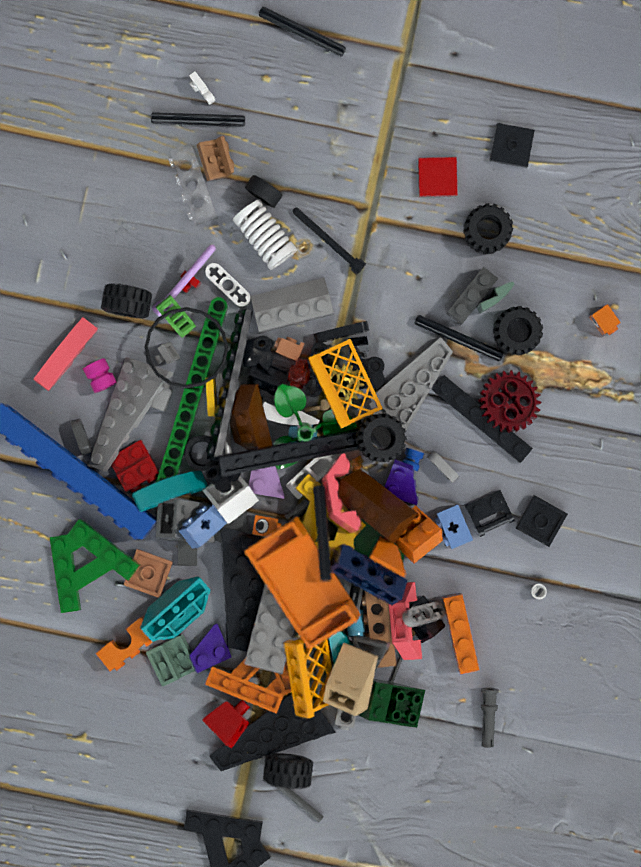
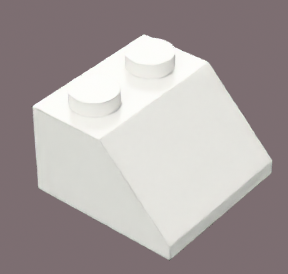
[203,476,259,524]

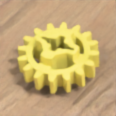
[329,364,364,405]

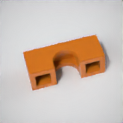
[96,616,152,671]

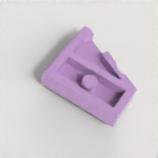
[249,466,285,499]

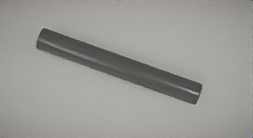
[276,787,324,822]

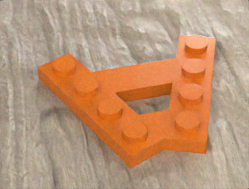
[205,624,292,714]

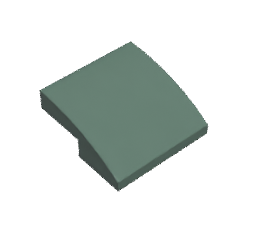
[477,281,514,314]
[146,634,195,687]

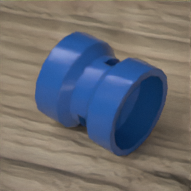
[401,448,424,472]

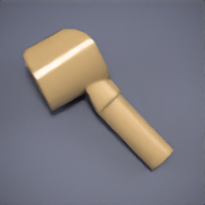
[304,400,331,413]

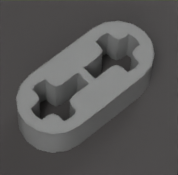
[427,451,459,483]

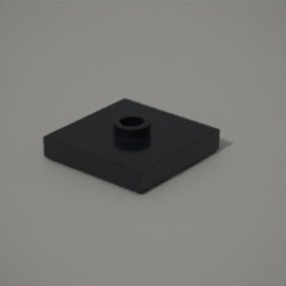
[490,123,535,168]
[515,495,568,547]

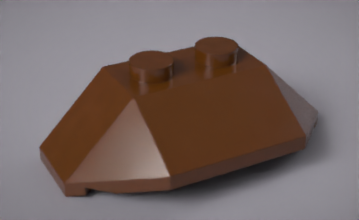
[229,384,272,450]

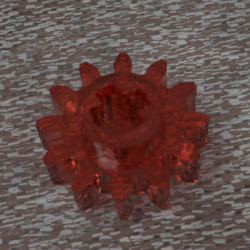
[288,358,311,389]

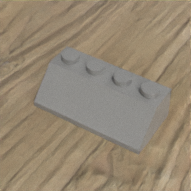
[250,278,334,333]

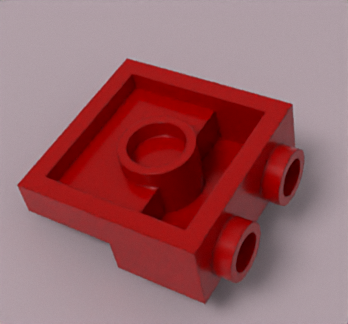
[112,440,159,493]

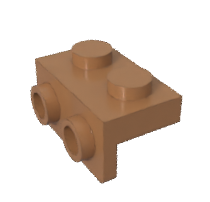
[197,136,234,181]

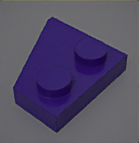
[384,460,419,506]
[188,623,232,673]

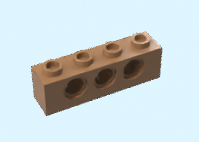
[362,590,396,668]

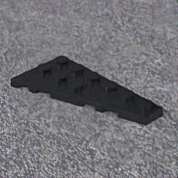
[220,527,265,652]
[209,693,336,771]

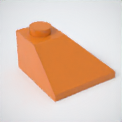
[369,536,406,577]

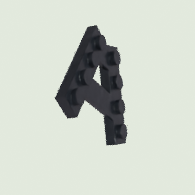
[184,809,271,867]

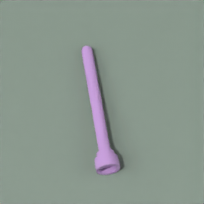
[152,244,216,317]

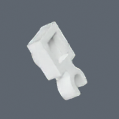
[189,71,216,105]

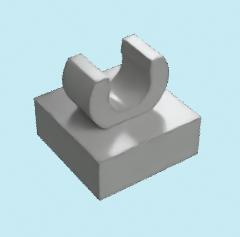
[155,342,180,364]

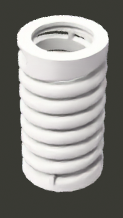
[233,199,297,270]

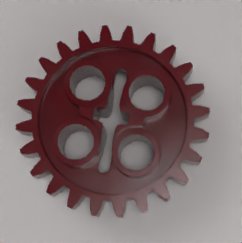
[479,370,542,433]

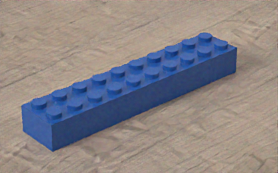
[0,403,157,540]

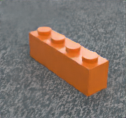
[442,593,479,674]

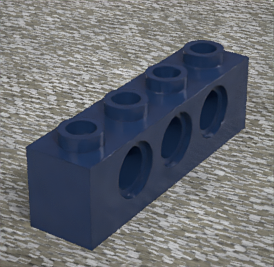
[331,544,407,605]

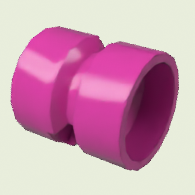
[83,358,117,393]

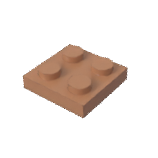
[124,549,173,598]

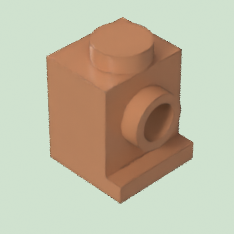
[274,337,305,362]

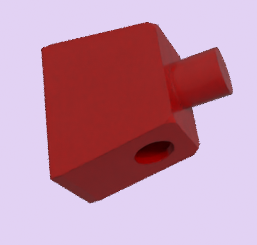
[202,700,250,748]

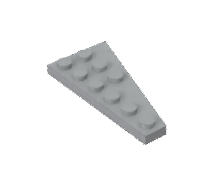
[353,337,453,449]
[88,357,173,472]

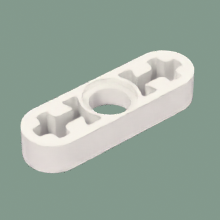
[205,263,251,307]

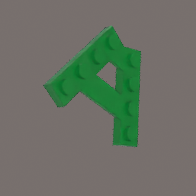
[50,519,140,613]

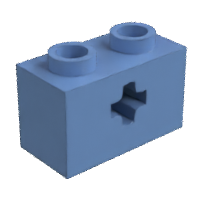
[434,504,473,549]
[178,505,227,549]

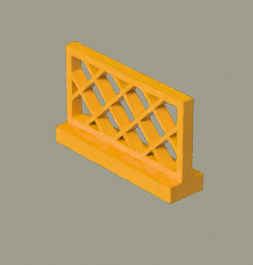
[308,339,383,429]
[284,638,332,719]

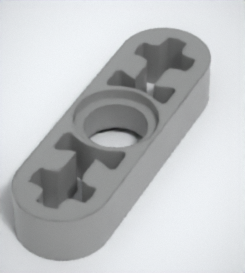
[402,601,446,628]

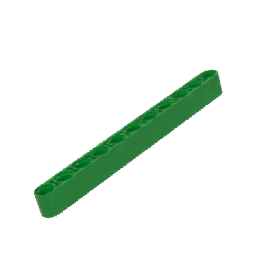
[156,297,228,483]

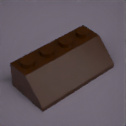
[337,469,418,544]

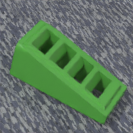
[156,295,196,338]

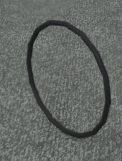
[145,307,228,388]

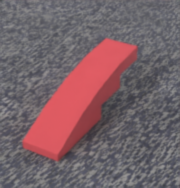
[33,317,98,391]

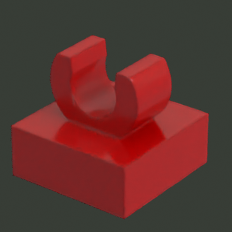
[180,270,202,293]

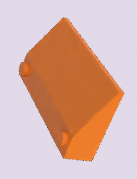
[245,516,361,650]

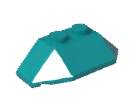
[140,576,211,642]

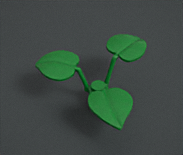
[273,384,356,469]

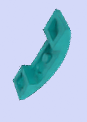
[132,471,208,512]

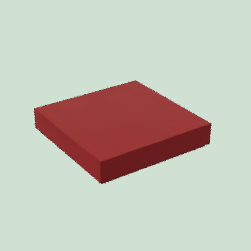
[418,157,458,197]

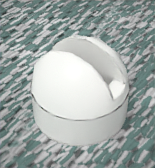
[531,584,547,600]

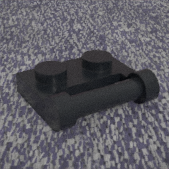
[465,490,515,537]

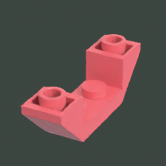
[322,454,361,533]
[389,582,422,660]

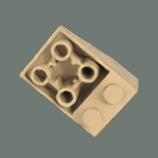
[323,643,378,716]

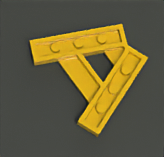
[295,474,366,561]

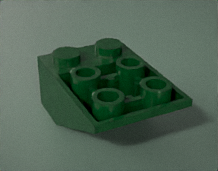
[358,679,425,728]

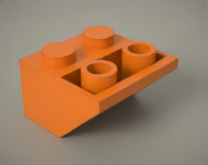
[395,505,443,564]

